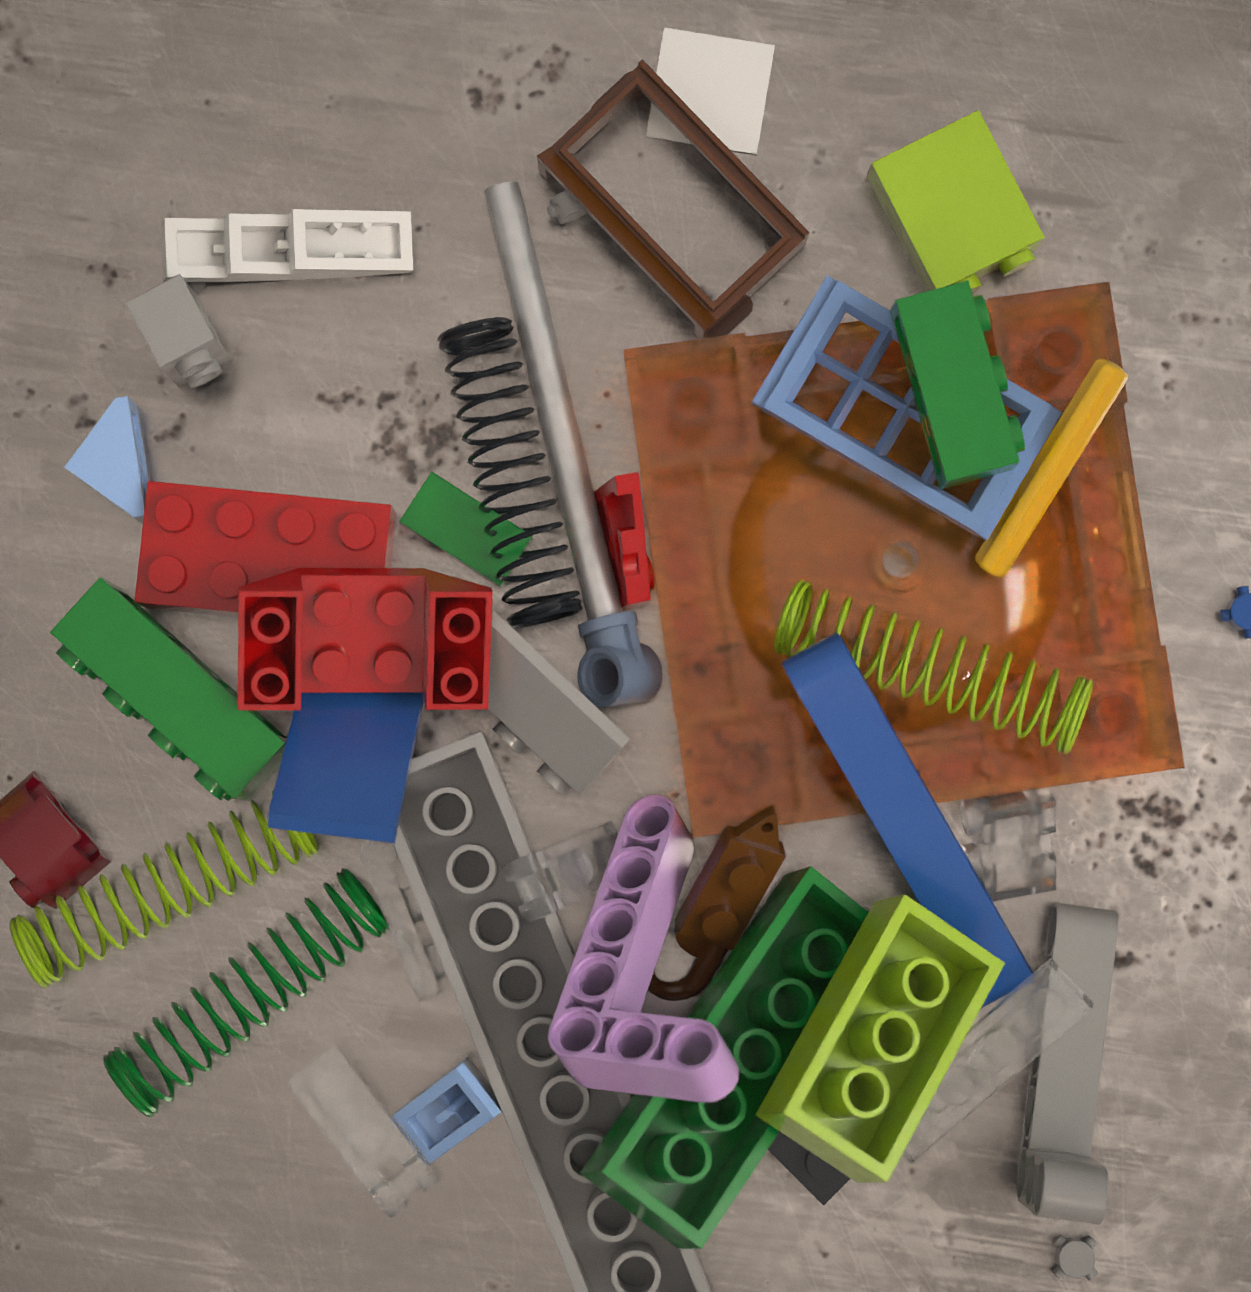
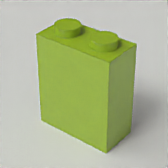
[866,110,1045,293]

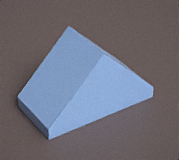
[64,396,149,524]
[393,1056,502,1164]

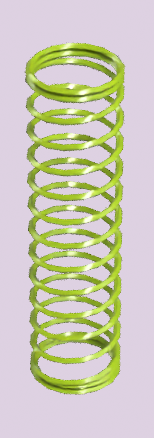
[774,579,1094,755]
[9,789,318,989]

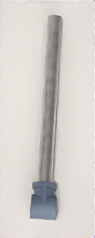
[484,182,663,707]

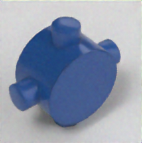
[1220,586,1251,639]

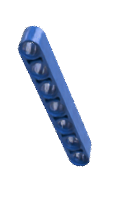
[782,631,1036,1008]

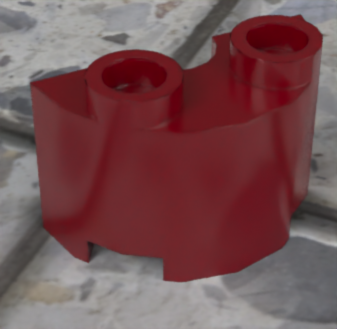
[0,771,111,909]

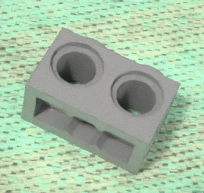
[126,274,231,388]

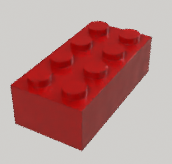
[134,481,397,617]

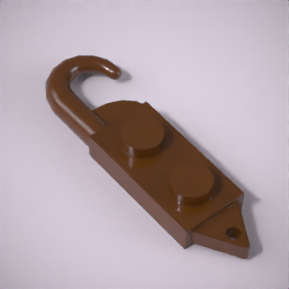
[648,805,786,1001]

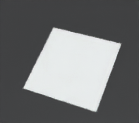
[646,27,775,155]

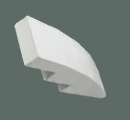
[161,209,413,282]

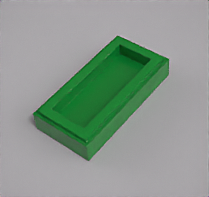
[399,471,533,588]

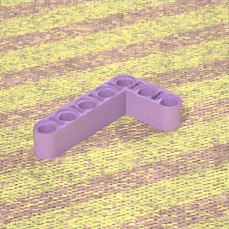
[548,795,739,1102]

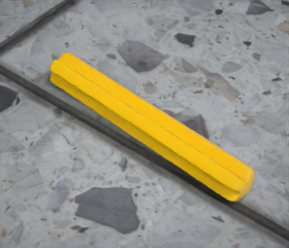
[975,358,1128,577]

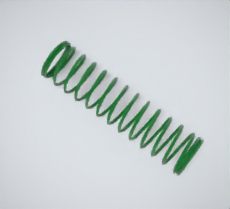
[103,868,391,1117]

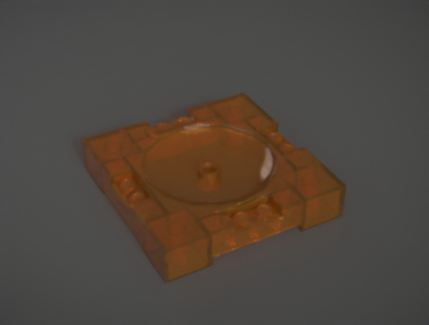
[623,281,1185,838]

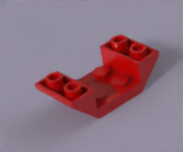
[237,568,493,710]

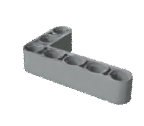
[1017,902,1118,1225]

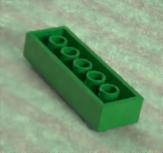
[580,866,869,1249]

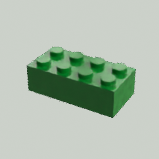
[50,577,287,801]

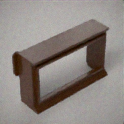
[537,59,809,347]

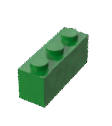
[890,280,1025,489]

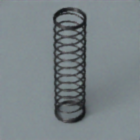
[437,317,583,629]

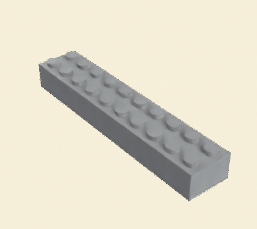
[393,731,712,1292]

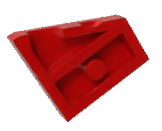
[594,472,655,611]

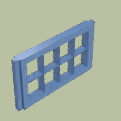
[751,275,1062,541]

